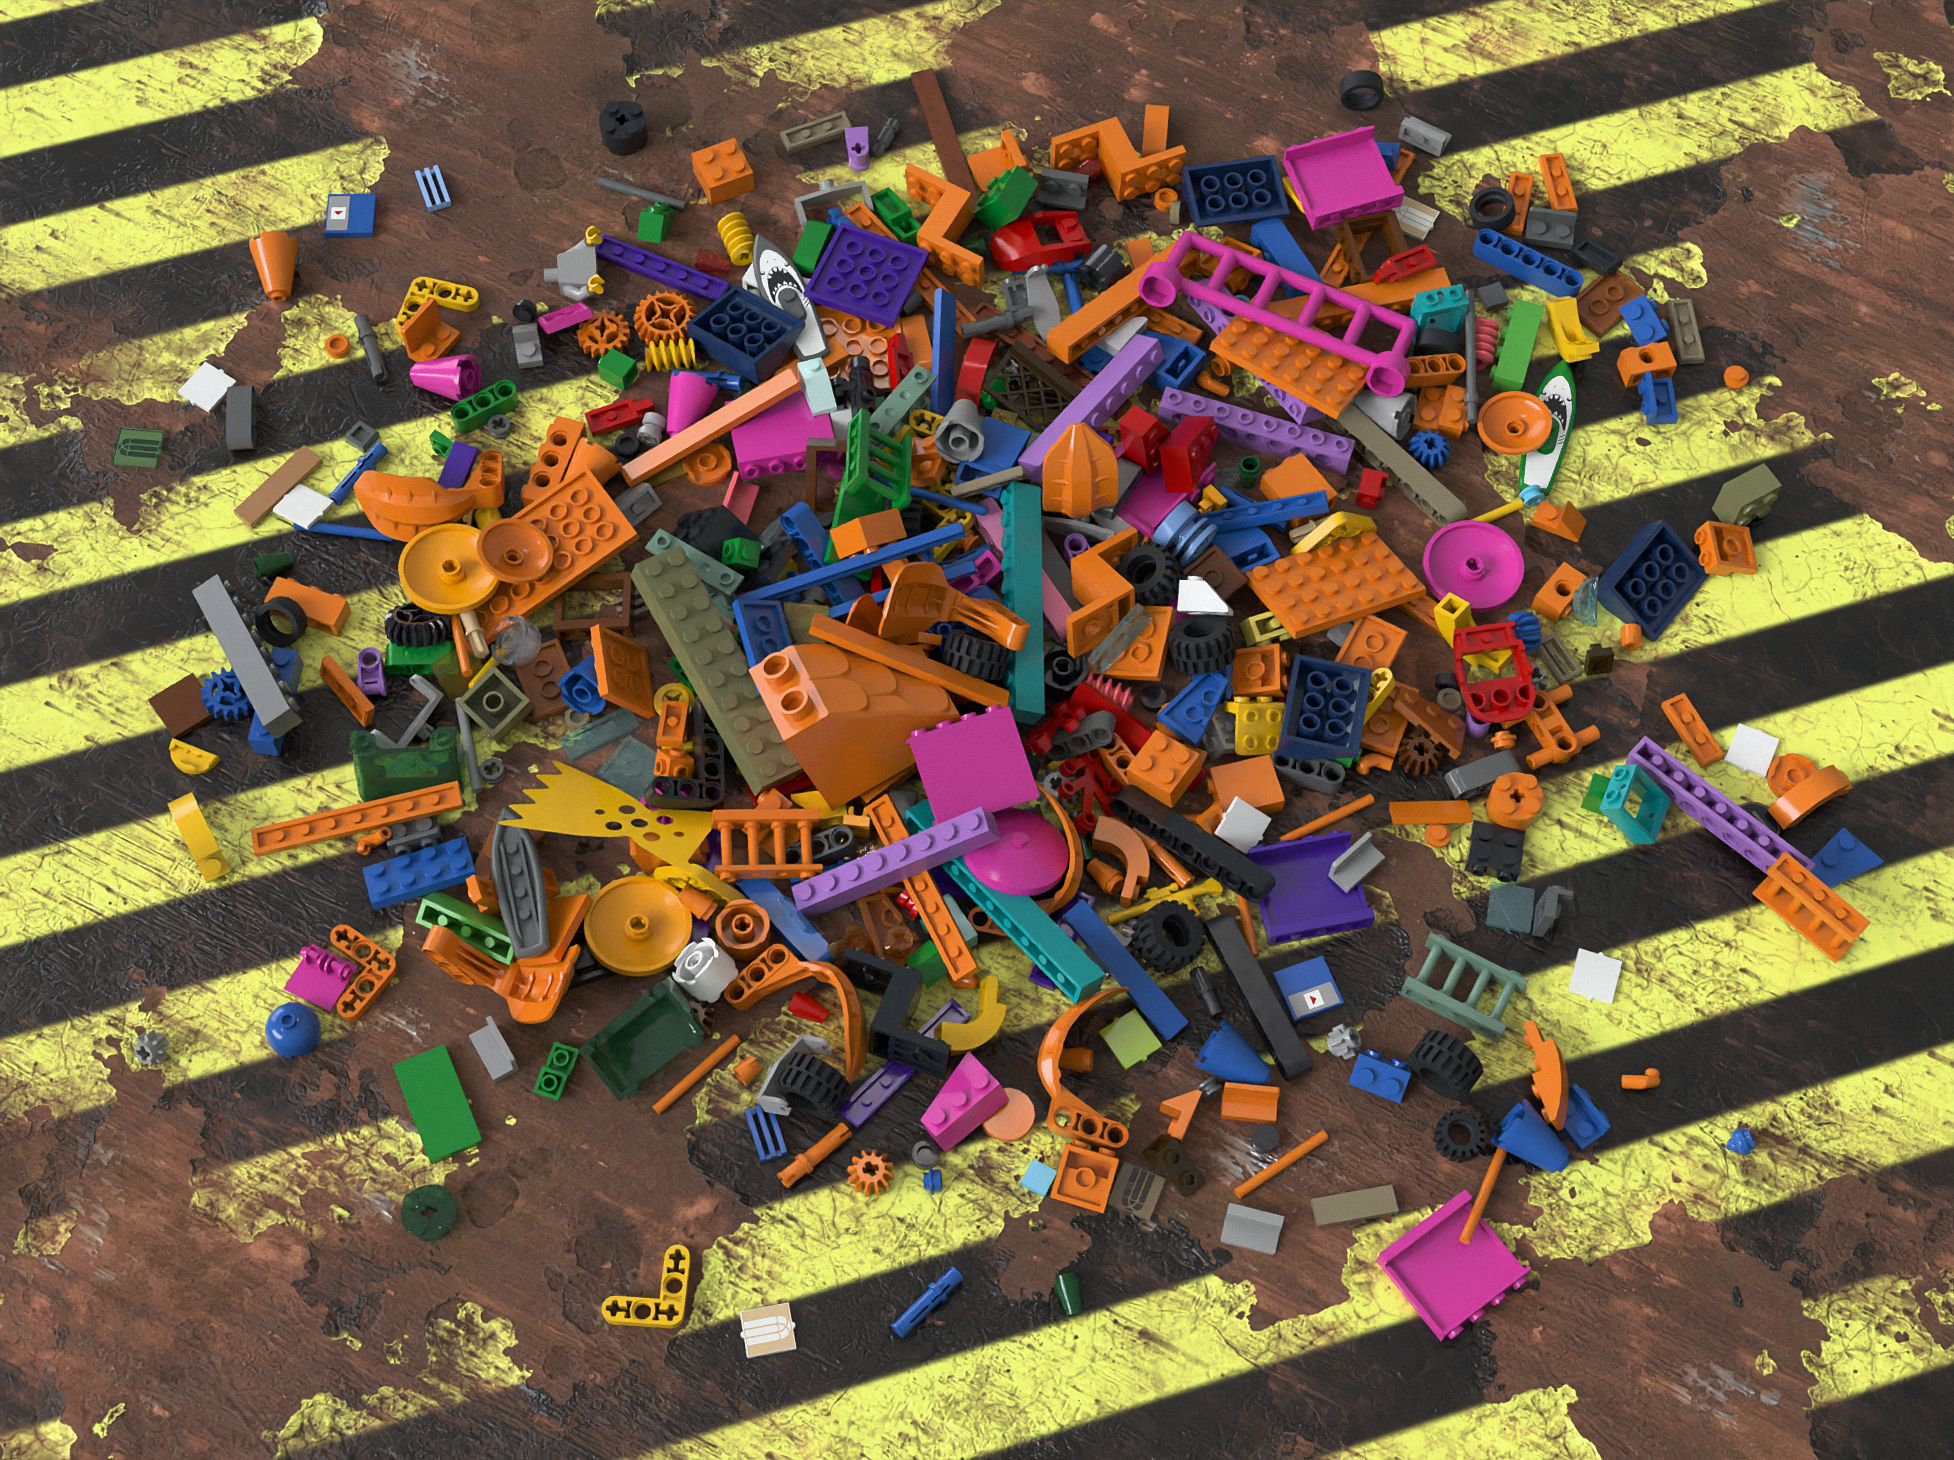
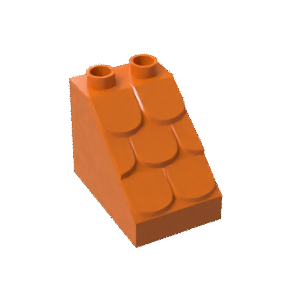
[749,643,962,811]

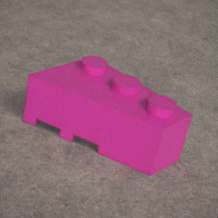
[920,1051,1009,1152]

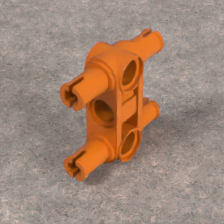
[1500,684,1600,771]

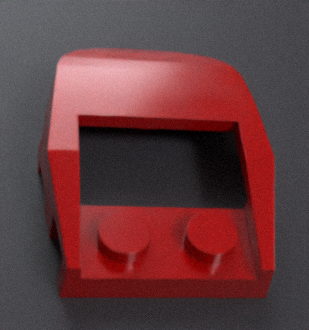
[990,211,1091,271]
[1453,621,1535,723]

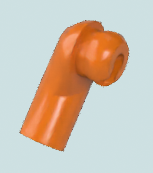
[1622,1068,1661,1089]

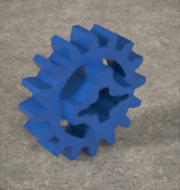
[201,667,254,721]

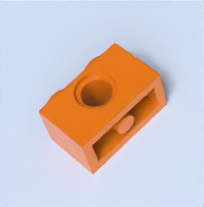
[1617,342,1677,388]
[1531,562,1589,624]

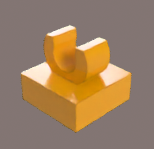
[1198,484,1228,514]
[843,806,871,837]

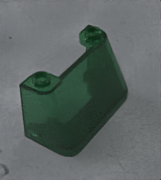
[350,727,465,803]
[578,976,707,1102]

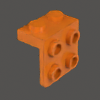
[967,129,1029,194]

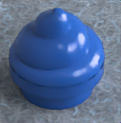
[1726,1128,1756,1155]

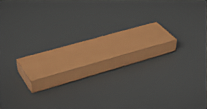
[233,445,323,529]

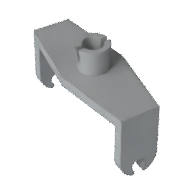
[794,179,874,232]
[1025,264,1060,343]
[1041,516,1116,542]
[368,674,444,758]
[756,1034,834,1116]

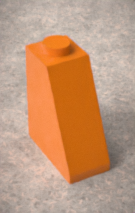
[629,832,710,875]

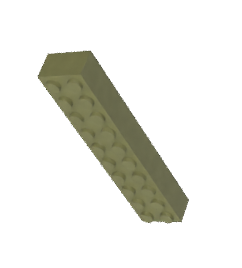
[630,545,804,797]

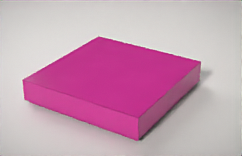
[538,302,593,334]

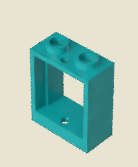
[1409,284,1469,344]
[1599,764,1671,844]

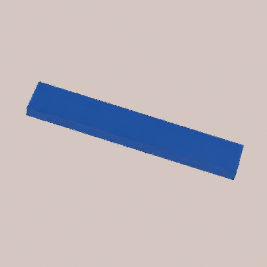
[930,288,956,423]
[1194,490,1329,533]
[1061,899,1188,1041]

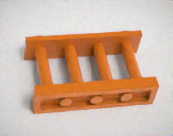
[711,809,823,882]
[1752,851,1871,963]

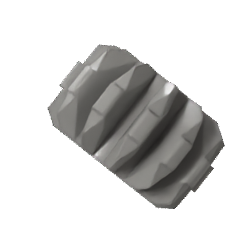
[1036,767,1078,811]

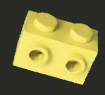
[1239,611,1293,647]

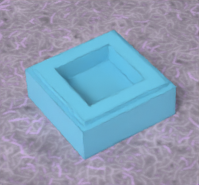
[1020,1159,1057,1198]

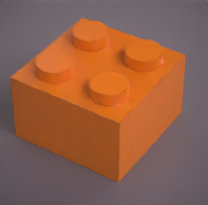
[691,138,755,206]
[830,508,907,559]
[1126,730,1201,808]

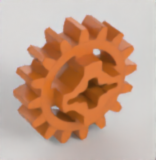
[577,309,630,358]

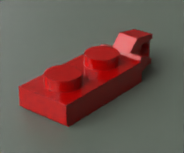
[1372,244,1438,285]
[887,333,914,392]
[585,398,655,438]

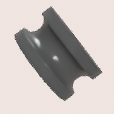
[488,414,511,439]
[480,758,505,785]
[1196,1076,1224,1102]

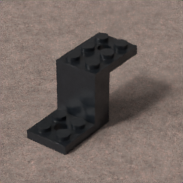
[670,505,799,591]
[842,946,952,1080]

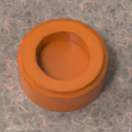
[1154,188,1178,212]
[325,334,351,359]

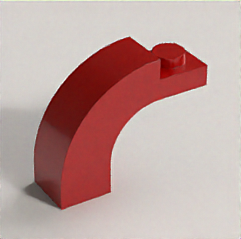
[954,336,1000,410]

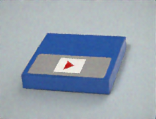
[325,194,377,238]
[1272,955,1344,1023]

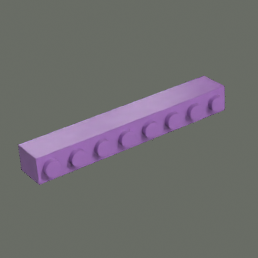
[1017,334,1165,484]
[792,806,1001,919]

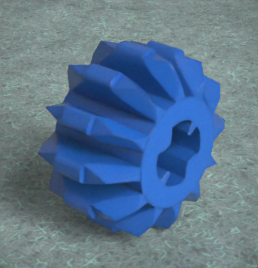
[1408,428,1451,472]
[1505,611,1543,654]

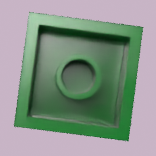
[973,165,1038,232]

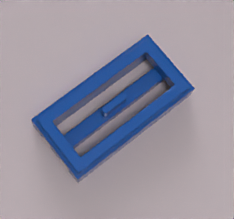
[745,1105,788,1163]

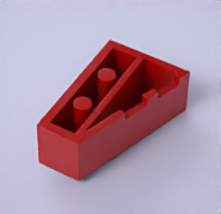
[1119,405,1171,477]
[1159,416,1219,493]

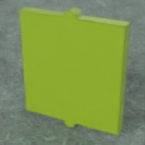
[1098,1009,1163,1071]

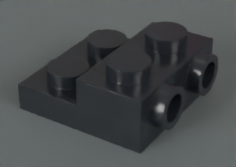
[1464,820,1526,883]

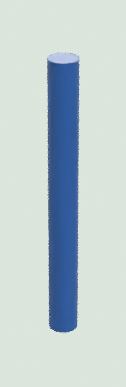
[294,522,394,541]

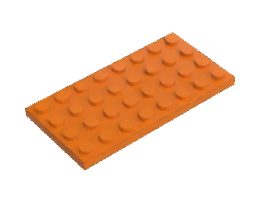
[459,465,640,656]

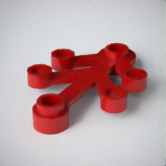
[1022,699,1087,755]
[1057,749,1121,835]

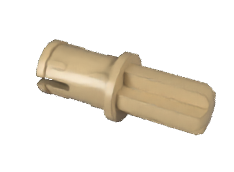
[1289,514,1333,544]
[460,610,489,659]

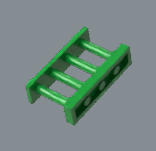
[845,408,913,513]

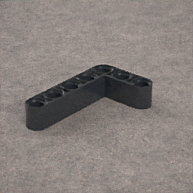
[644,696,725,812]

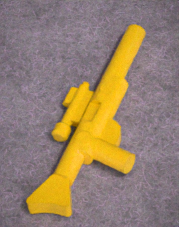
[1106,877,1223,925]

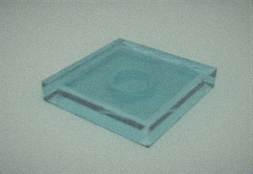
[597,734,657,801]

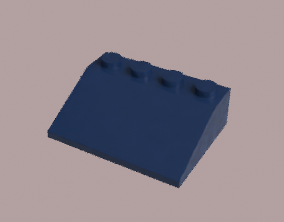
[1180,155,1290,228]
[686,284,806,385]
[1590,519,1710,642]
[1276,654,1372,760]

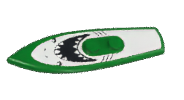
[1518,359,1577,496]

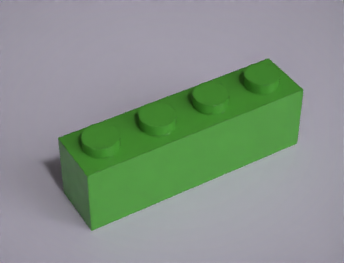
[1489,299,1544,393]
[415,891,517,965]

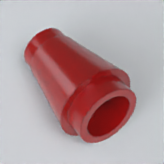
[787,991,829,1024]

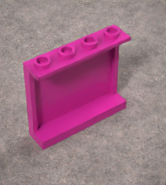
[1283,125,1405,231]
[725,389,838,480]
[1114,442,1217,539]
[905,704,1040,826]
[1376,1189,1531,1341]

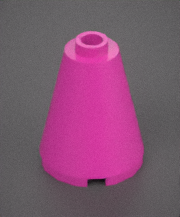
[410,354,482,402]
[666,372,718,438]

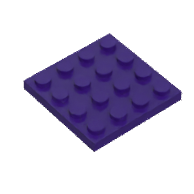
[803,222,930,328]

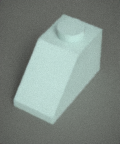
[797,357,837,416]

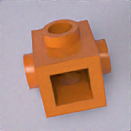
[653,747,695,779]

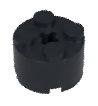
[599,101,648,156]
[1078,244,1133,295]
[1044,643,1089,702]

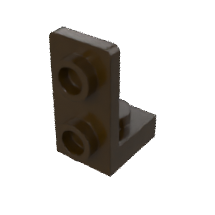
[1142,1134,1205,1198]

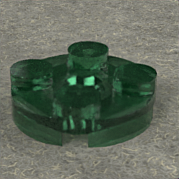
[401,1184,459,1242]

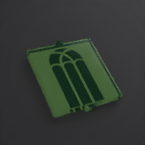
[112,427,164,468]

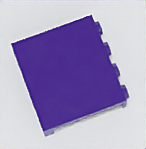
[1246,830,1375,946]

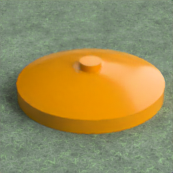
[398,523,501,615]
[584,876,692,976]

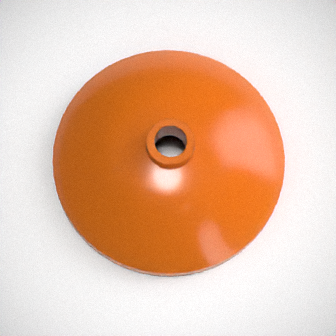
[1477,391,1552,455]
[476,518,553,584]

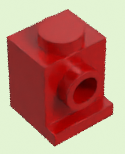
[1355,468,1389,510]

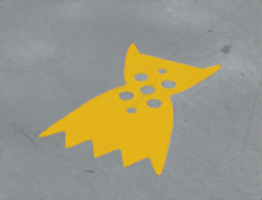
[497,761,712,875]

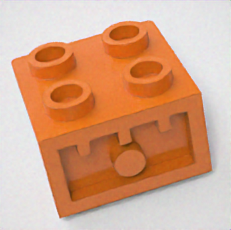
[401,297,462,362]

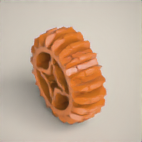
[634,289,698,347]

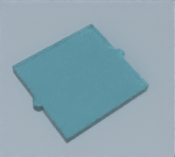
[757,518,784,552]
[1486,882,1535,933]
[778,895,824,937]

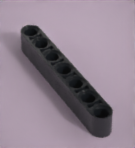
[1110,784,1276,904]
[1202,911,1313,1082]

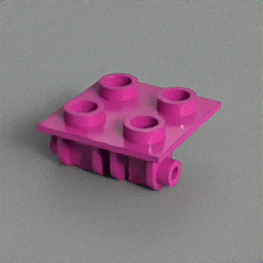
[284,944,359,1012]

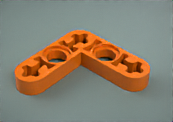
[330,924,398,1022]

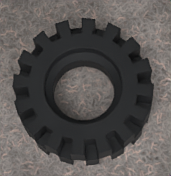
[1433,1108,1486,1163]

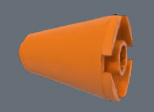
[249,231,299,302]
[563,437,623,486]

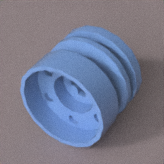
[1151,500,1218,568]

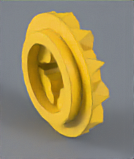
[653,683,695,715]

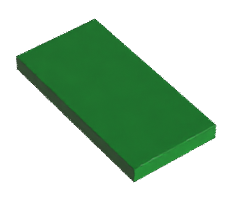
[824,471,887,581]
[393,1044,484,1165]

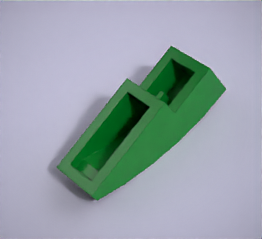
[870,187,922,247]

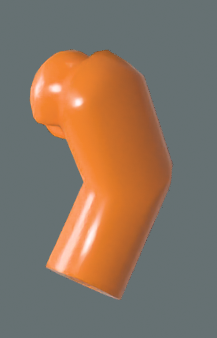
[1196,370,1230,398]
[1355,753,1394,775]
[357,826,392,855]
[945,972,980,990]

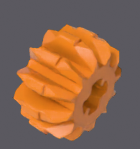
[847,1149,894,1197]

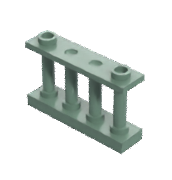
[869,364,937,463]
[645,529,744,625]
[1400,932,1529,1043]

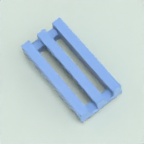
[415,165,452,212]

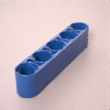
[1473,229,1584,298]
[780,502,866,619]
[734,879,839,965]

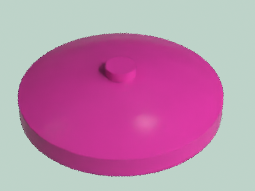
[1422,520,1524,613]
[963,808,1069,896]

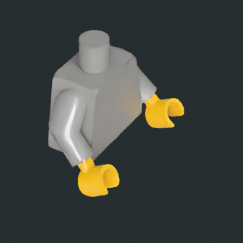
[544,226,605,302]

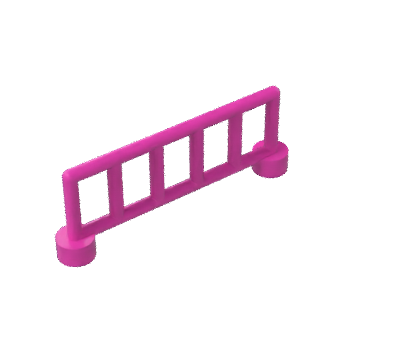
[1138,231,1418,397]

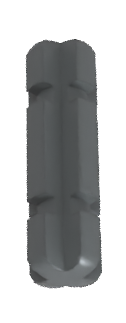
[871,118,900,158]

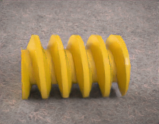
[718,212,755,266]
[645,338,696,372]

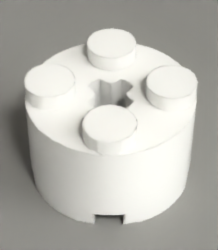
[673,938,738,1003]

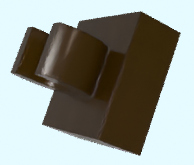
[1584,643,1614,676]

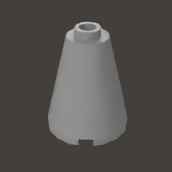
[1352,389,1417,441]
[934,399,984,463]

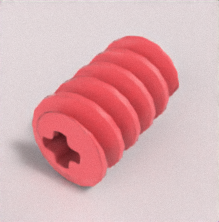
[1463,317,1499,371]
[1086,671,1137,713]

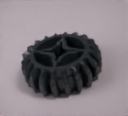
[384,602,453,649]

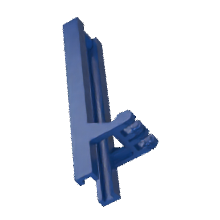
[738,522,978,635]

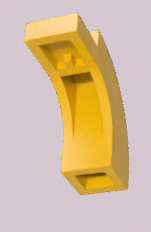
[1545,296,1600,363]
[1434,592,1513,674]
[168,792,231,883]
[934,975,1007,1056]

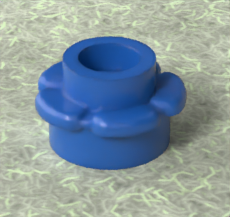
[924,1167,942,1195]

